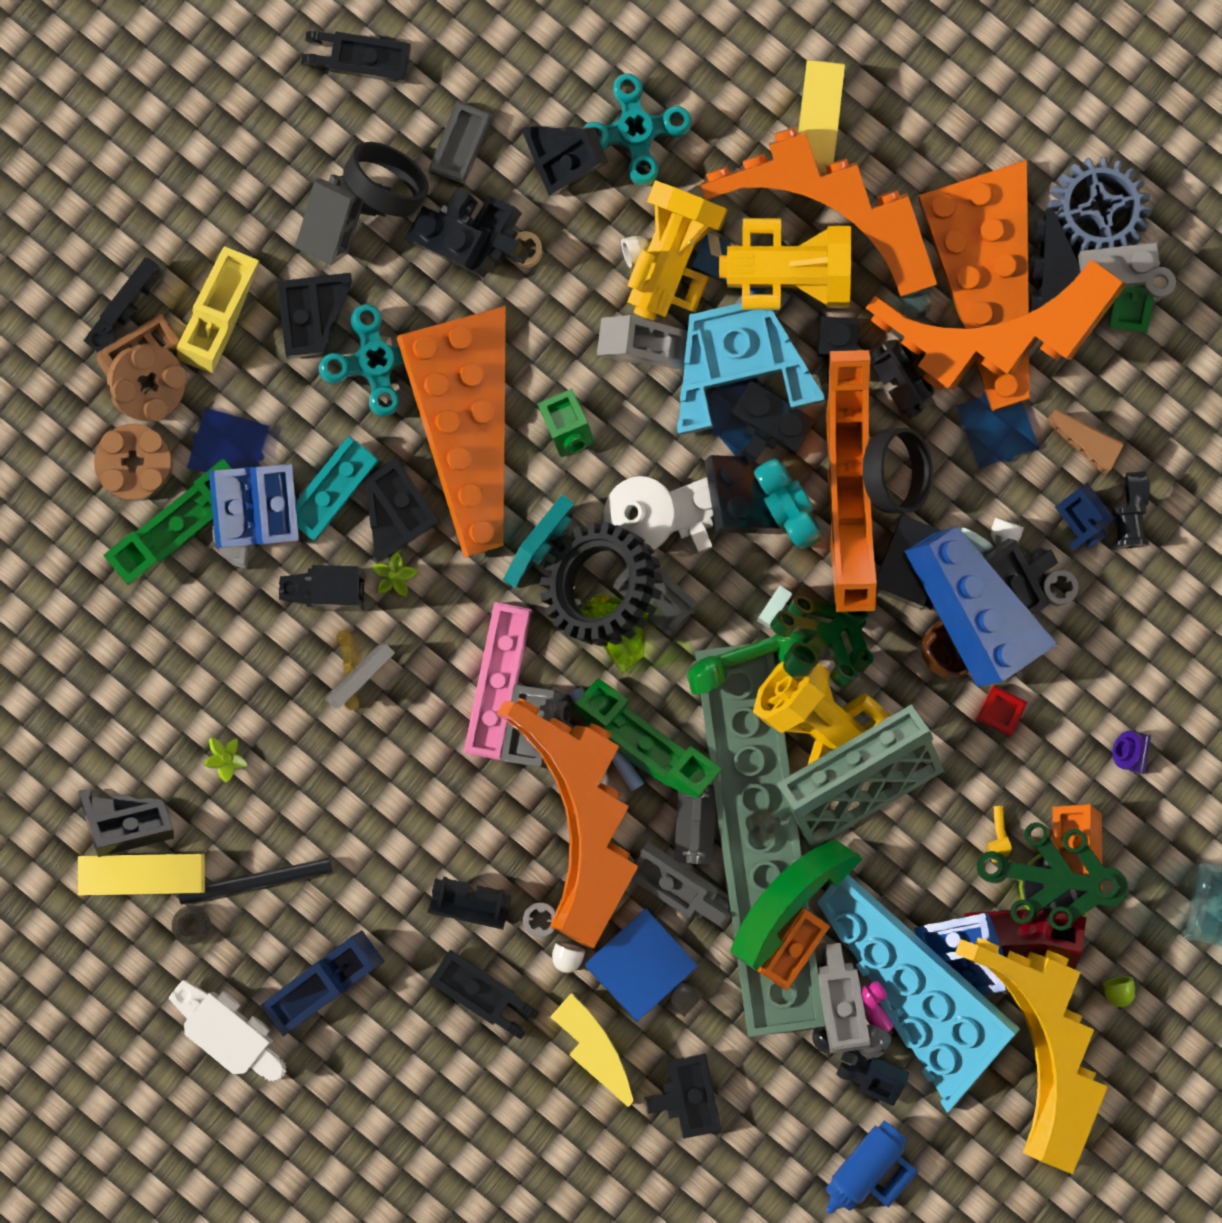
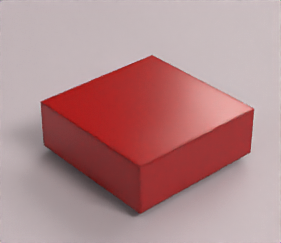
[975,685,1028,737]

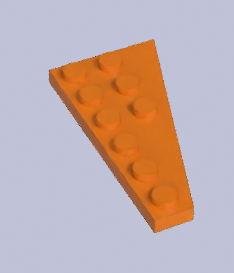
[918,160,1030,412]
[397,306,506,558]

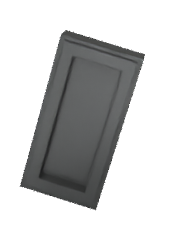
[428,101,493,186]

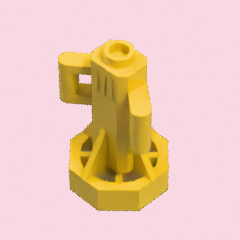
[627,180,728,321]
[719,218,851,310]
[753,661,892,765]

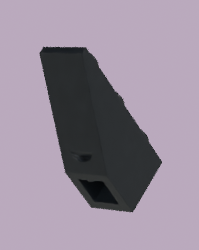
[1030,208,1081,312]

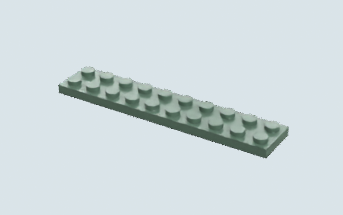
[695,644,825,1037]

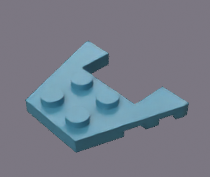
[677,302,825,436]

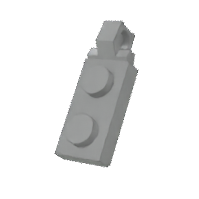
[818,943,870,1054]

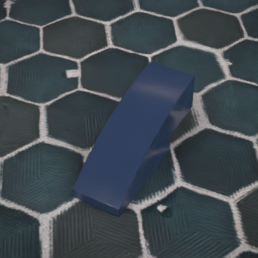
[261,930,385,1036]

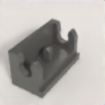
[295,174,364,265]
[613,567,698,638]

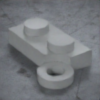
[1078,242,1176,298]

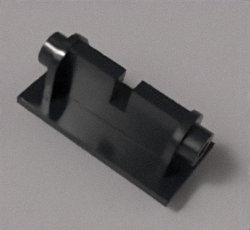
[870,339,936,419]
[428,876,511,930]

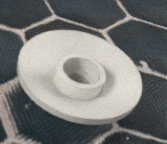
[603,476,676,550]

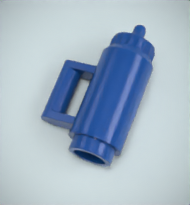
[825,1120,918,1214]

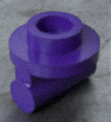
[1113,731,1151,774]

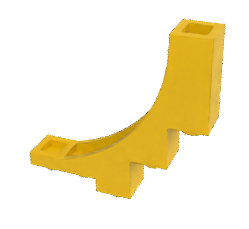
[955,937,1108,1174]

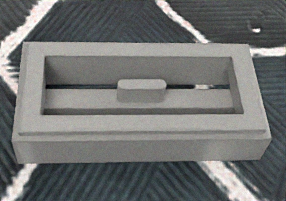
[325,644,395,709]

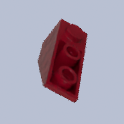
[963,910,1087,969]

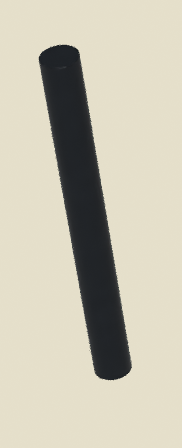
[178,857,333,905]

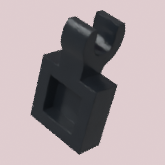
[817,316,859,384]
[836,1050,910,1106]

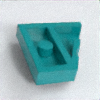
[503,495,574,588]

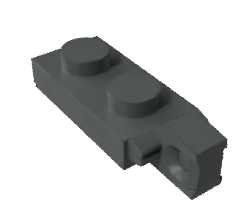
[631,842,731,926]

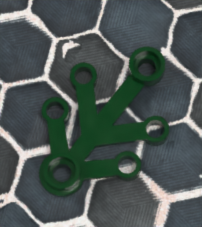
[770,595,873,688]
[977,822,1128,931]

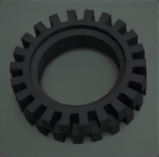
[540,522,663,646]

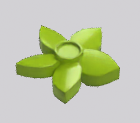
[372,551,419,597]
[203,738,248,783]

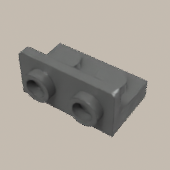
[500,685,572,769]

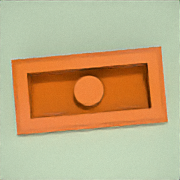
[757,907,830,991]

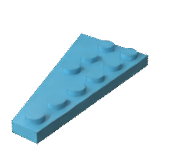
[817,874,1020,1113]

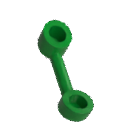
[687,631,813,695]

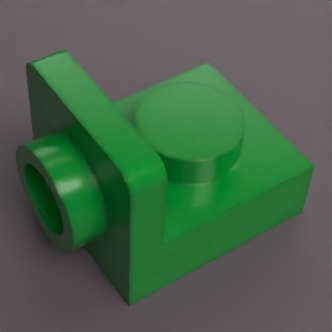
[1108,285,1155,333]
[537,388,595,457]

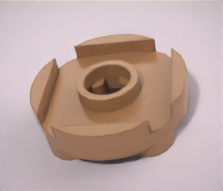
[107,344,187,421]
[94,424,173,501]

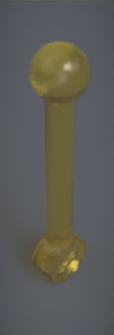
[336,630,359,710]

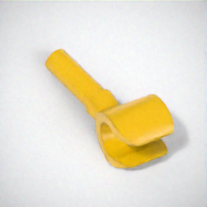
[986,806,1012,863]

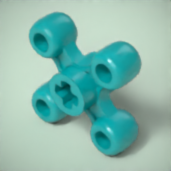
[584,73,692,187]
[319,304,405,418]
[754,459,824,549]

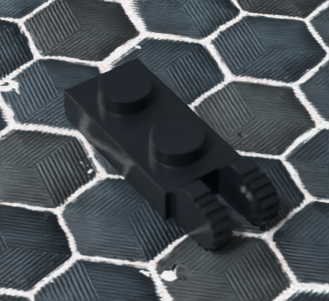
[301,31,411,84]
[429,949,539,1039]

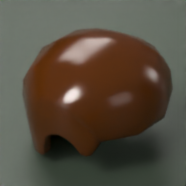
[921,621,969,678]

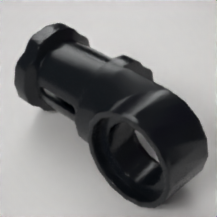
[1112,471,1149,549]

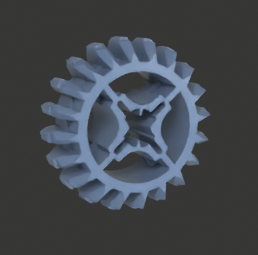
[1047,157,1152,256]

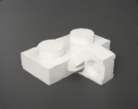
[670,477,714,554]

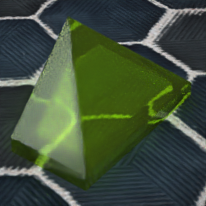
[580,593,648,673]

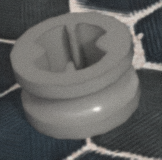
[1042,570,1079,606]
[523,902,556,937]

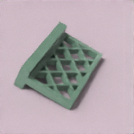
[776,704,944,850]

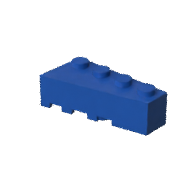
[905,526,1058,687]

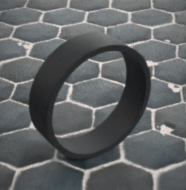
[343,142,429,217]
[863,428,933,513]

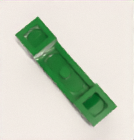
[103,459,232,585]
[574,678,722,798]
[730,840,862,971]

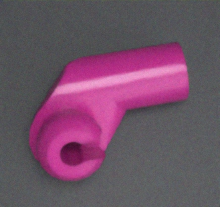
[861,981,894,1032]

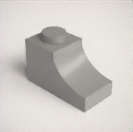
[597,315,688,369]

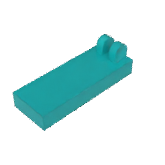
[295,436,380,541]

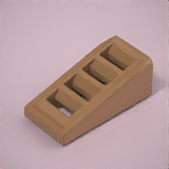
[97,314,180,376]
[1047,409,1123,475]

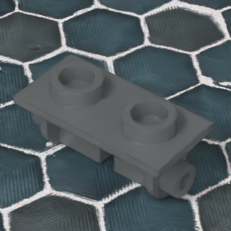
[674,787,716,865]

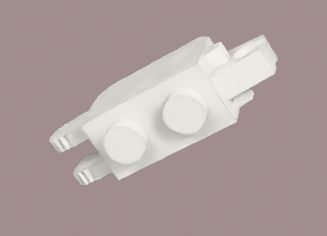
[169,980,287,1082]

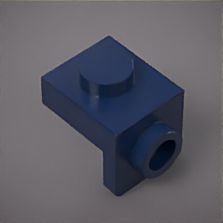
[1055,482,1115,551]

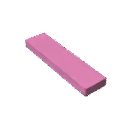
[463,602,533,760]

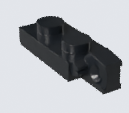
[83,257,162,352]

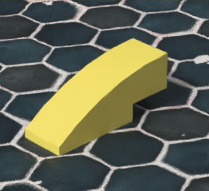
[798,59,845,174]
[177,246,259,374]
[78,854,205,895]
[551,992,634,1107]

